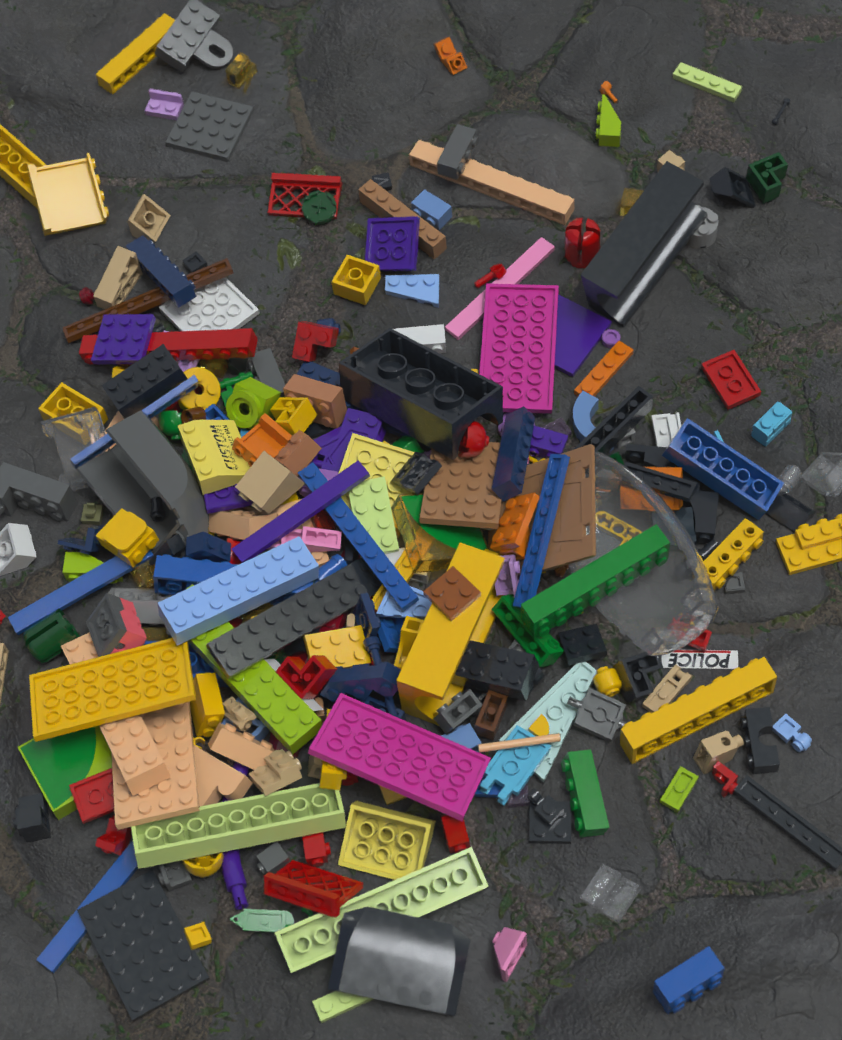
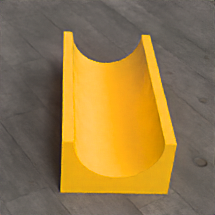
[396,543,505,726]

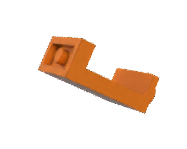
[232,413,292,467]

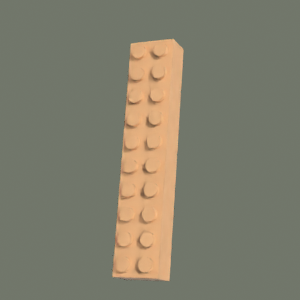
[61,632,171,796]

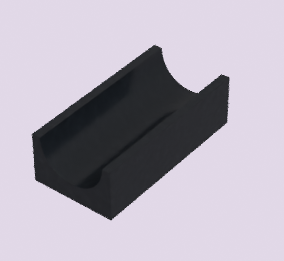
[581,161,707,327]
[339,328,503,460]

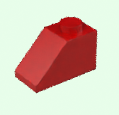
[441,815,470,854]

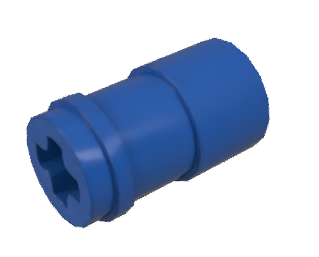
[313,554,347,584]

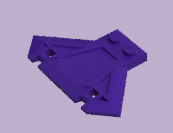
[308,408,383,472]

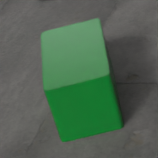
[392,436,423,453]

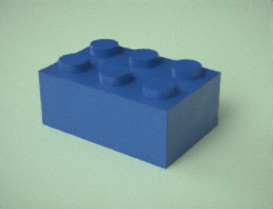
[653,946,725,1014]

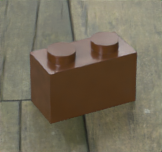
[475,690,508,741]

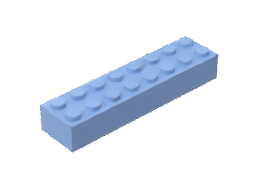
[157,536,319,646]

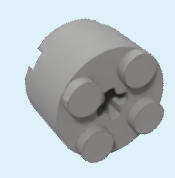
[686,205,718,249]

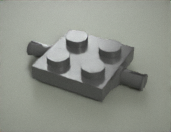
[567,688,627,742]

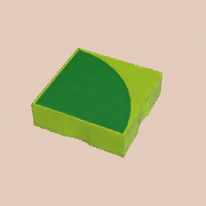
[18,725,112,820]

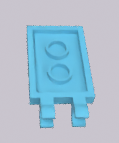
[480,725,551,806]

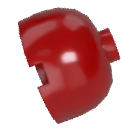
[458,421,489,458]

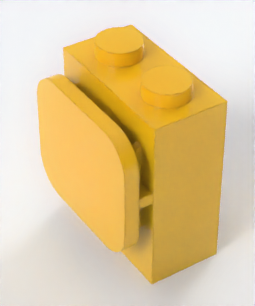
[95,508,159,567]

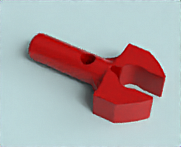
[474,263,507,288]

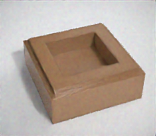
[314,697,326,724]

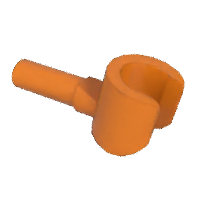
[600,81,618,103]

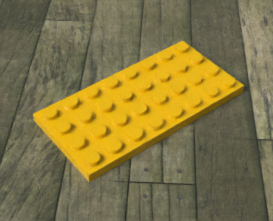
[29,638,196,742]

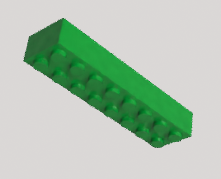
[521,524,670,638]

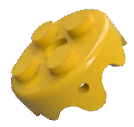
[178,367,221,410]

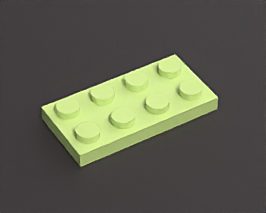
[348,476,399,558]

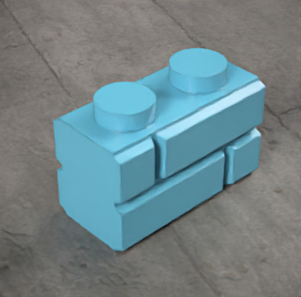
[751,402,792,446]

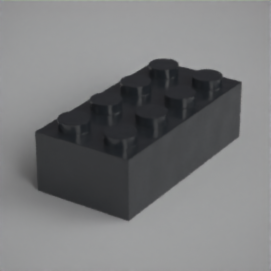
[101,344,187,419]
[451,640,539,701]

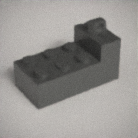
[0,462,78,522]

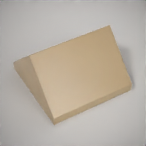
[127,194,171,243]

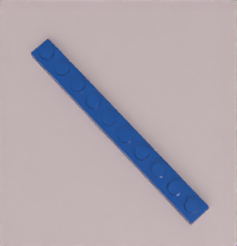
[298,462,419,611]

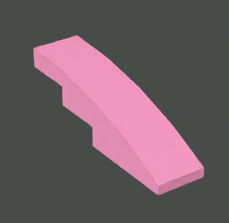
[267,526,342,552]

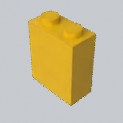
[190,673,225,737]

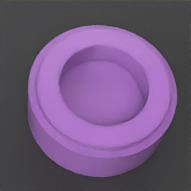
[602,329,620,348]

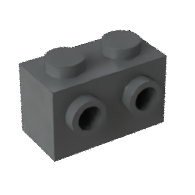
[434,689,482,734]

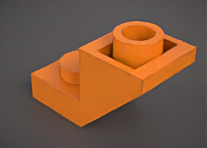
[433,37,467,75]

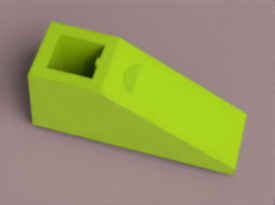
[596,94,621,147]
[62,552,124,584]

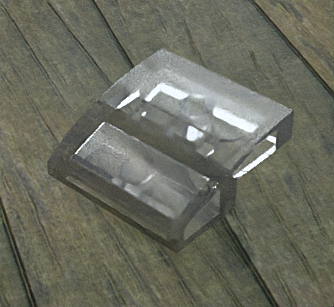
[580,864,641,923]

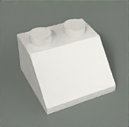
[0,523,36,576]

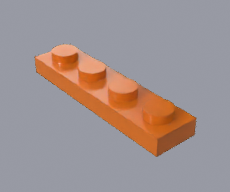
[574,341,634,397]

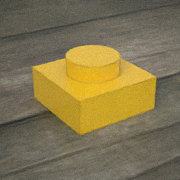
[184,922,212,950]

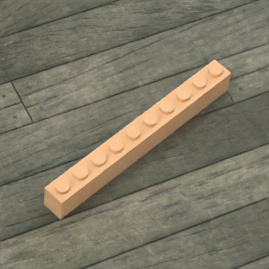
[409,140,574,225]

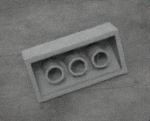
[108,588,173,626]

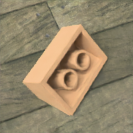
[209,506,277,540]

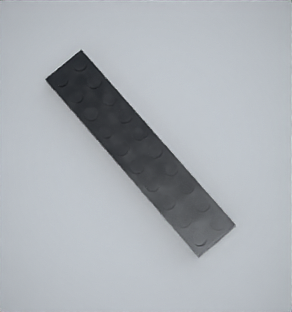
[206,558,382,679]

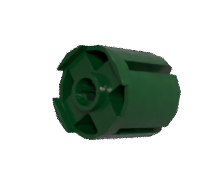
[23,608,80,663]

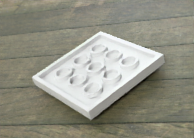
[159,278,260,331]

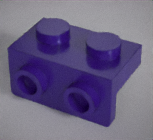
[529,426,568,459]

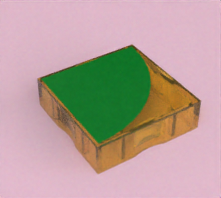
[391,493,489,573]

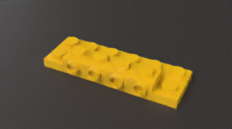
[776,514,842,575]

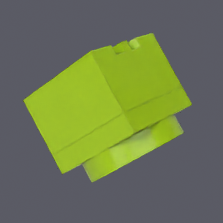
[226,377,281,429]

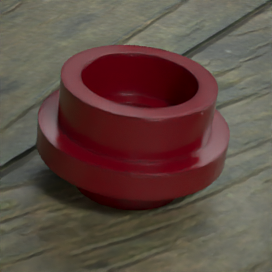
[79,287,94,305]

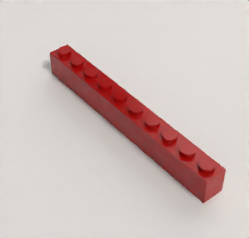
[79,328,258,364]

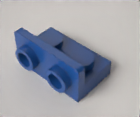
[376,616,405,653]

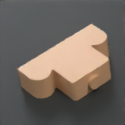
[194,745,253,807]

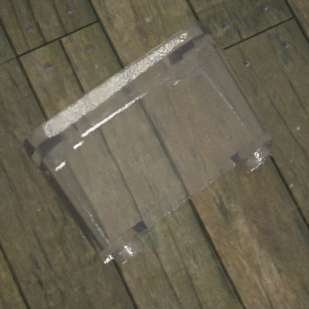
[41,407,110,491]

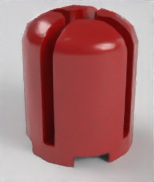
[565,218,600,269]

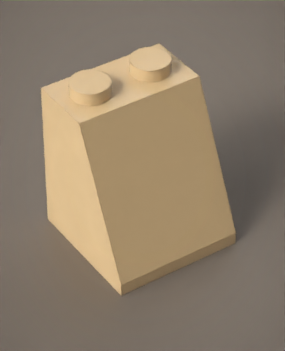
[235,451,305,513]

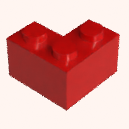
[292,321,339,362]
[275,655,337,699]

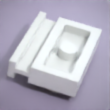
[651,412,681,447]

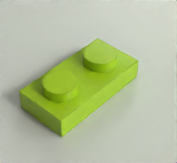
[660,766,699,813]

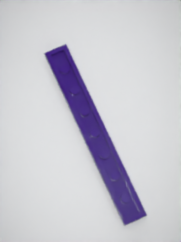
[232,460,370,563]

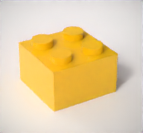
[331,255,381,305]

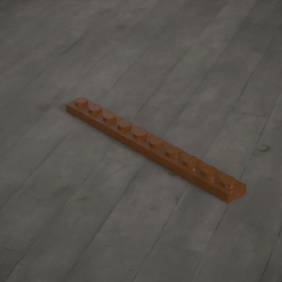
[63,258,234,343]

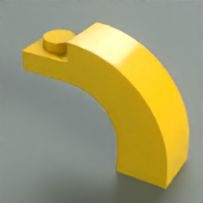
[394,616,424,669]

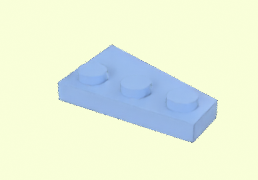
[385,274,439,308]
[376,586,432,619]

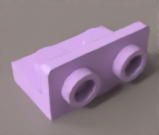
[145,89,184,121]

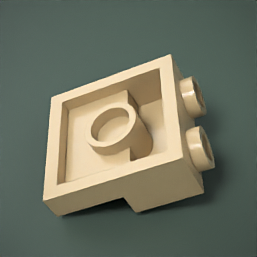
[249,749,302,796]

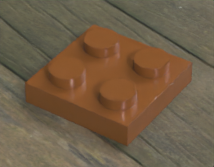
[423,566,481,621]

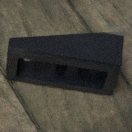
[148,534,186,565]

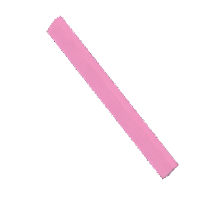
[445,237,555,340]

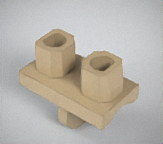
[223,697,257,731]

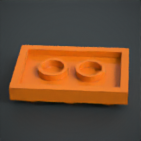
[490,492,540,552]

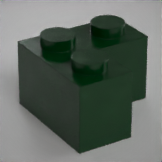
[746,152,788,203]

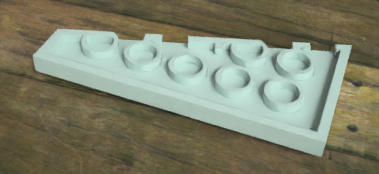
[499,661,597,782]

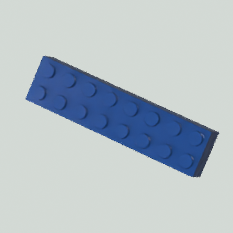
[153,555,314,607]

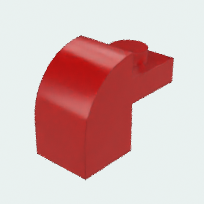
[95,815,132,855]

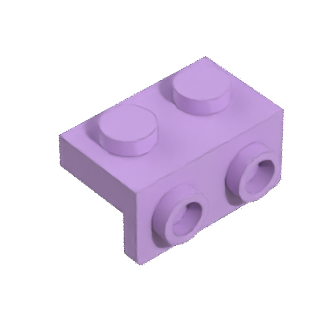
[495,554,520,598]

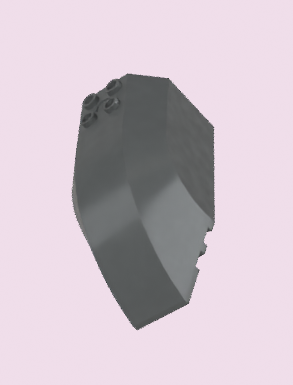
[76,410,209,560]

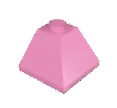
[492,927,527,982]

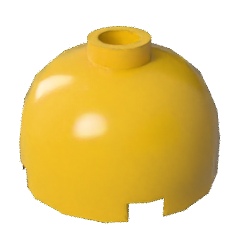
[183,852,224,877]

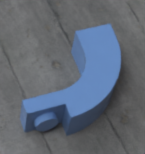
[573,391,614,453]

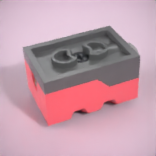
[86,593,147,657]

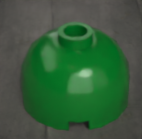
[158,411,182,441]

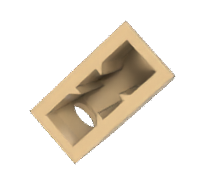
[693,731,744,774]

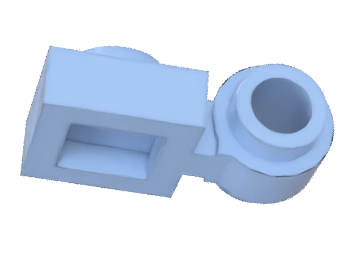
[772,714,812,753]

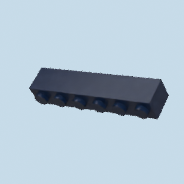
[126,235,197,308]
[492,406,535,502]

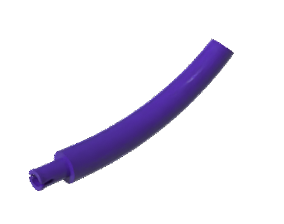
[222,761,250,910]

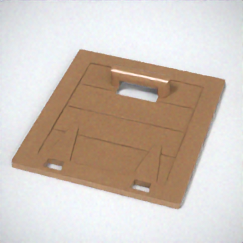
[488,444,596,578]

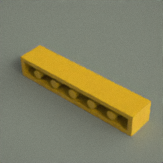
[96,13,175,94]

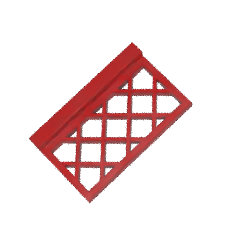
[268,173,343,219]
[264,860,363,918]

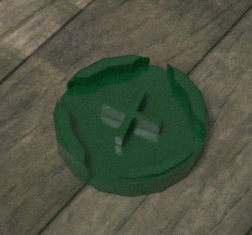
[302,191,337,224]

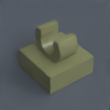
[81,503,104,525]

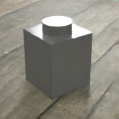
[256,842,290,875]

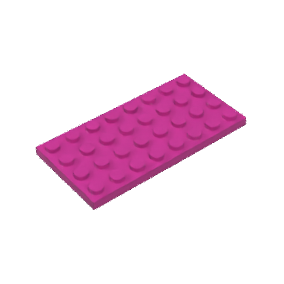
[480,284,559,414]
[308,693,491,821]

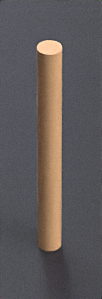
[478,733,561,753]

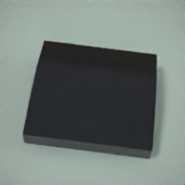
[392,452,442,495]

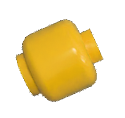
[593,666,622,697]

